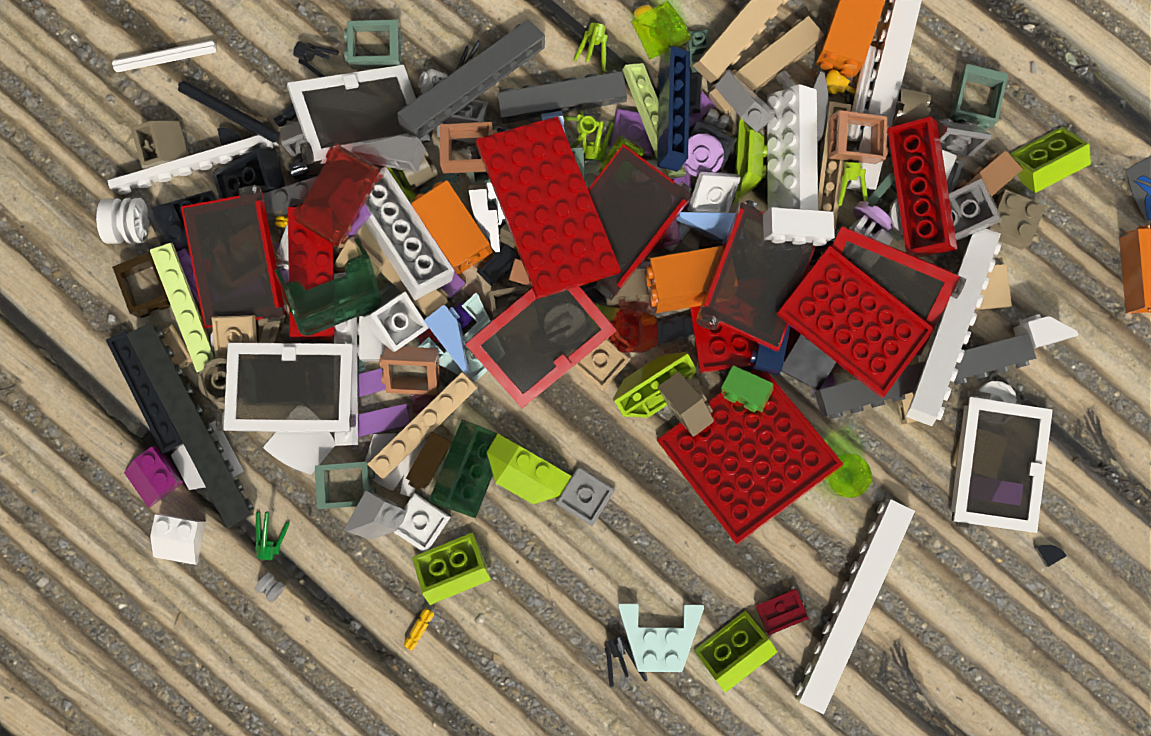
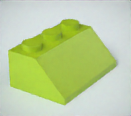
[1010,126,1091,193]
[412,532,491,605]
[694,610,778,693]

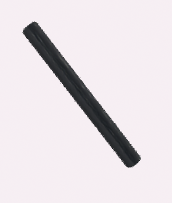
[177,81,280,143]

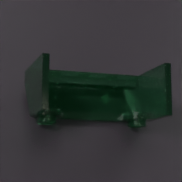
[274,238,382,336]

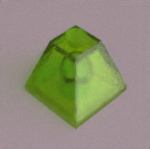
[630,0,692,59]

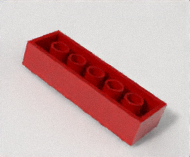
[888,116,957,257]
[287,207,334,339]

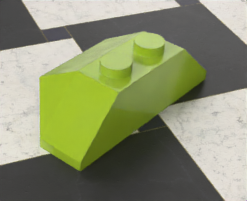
[733,116,767,203]
[613,352,696,418]
[487,433,572,504]

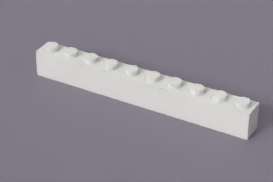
[847,0,922,194]
[906,229,1002,426]
[795,499,915,714]

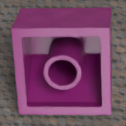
[124,447,185,508]

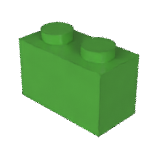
[721,366,773,412]

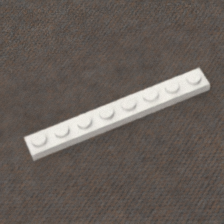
[107,135,279,194]
[334,272,358,446]

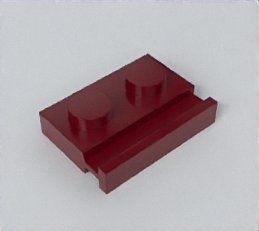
[755,588,809,636]

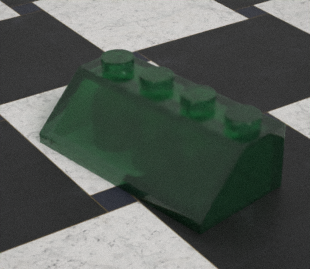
[429,419,508,518]

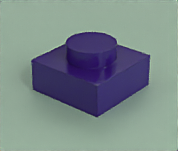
[454,303,474,331]

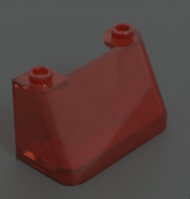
[293,145,385,248]

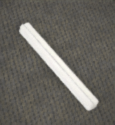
[112,40,216,72]
[847,46,877,142]

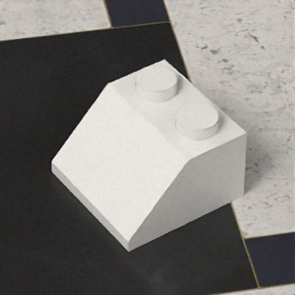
[363,292,429,352]
[1013,314,1078,348]
[150,514,206,565]

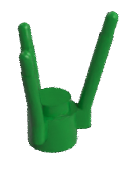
[255,511,290,560]

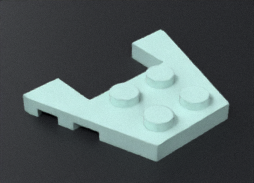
[418,293,505,382]
[618,603,704,672]

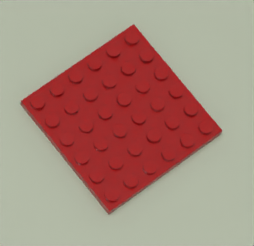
[657,369,844,545]

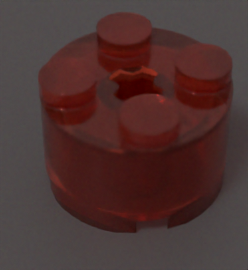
[609,309,658,353]

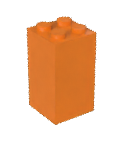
[816,0,885,77]
[411,180,493,275]
[1119,225,1151,314]
[645,246,738,313]

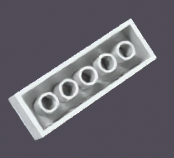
[767,84,818,211]
[353,167,454,300]

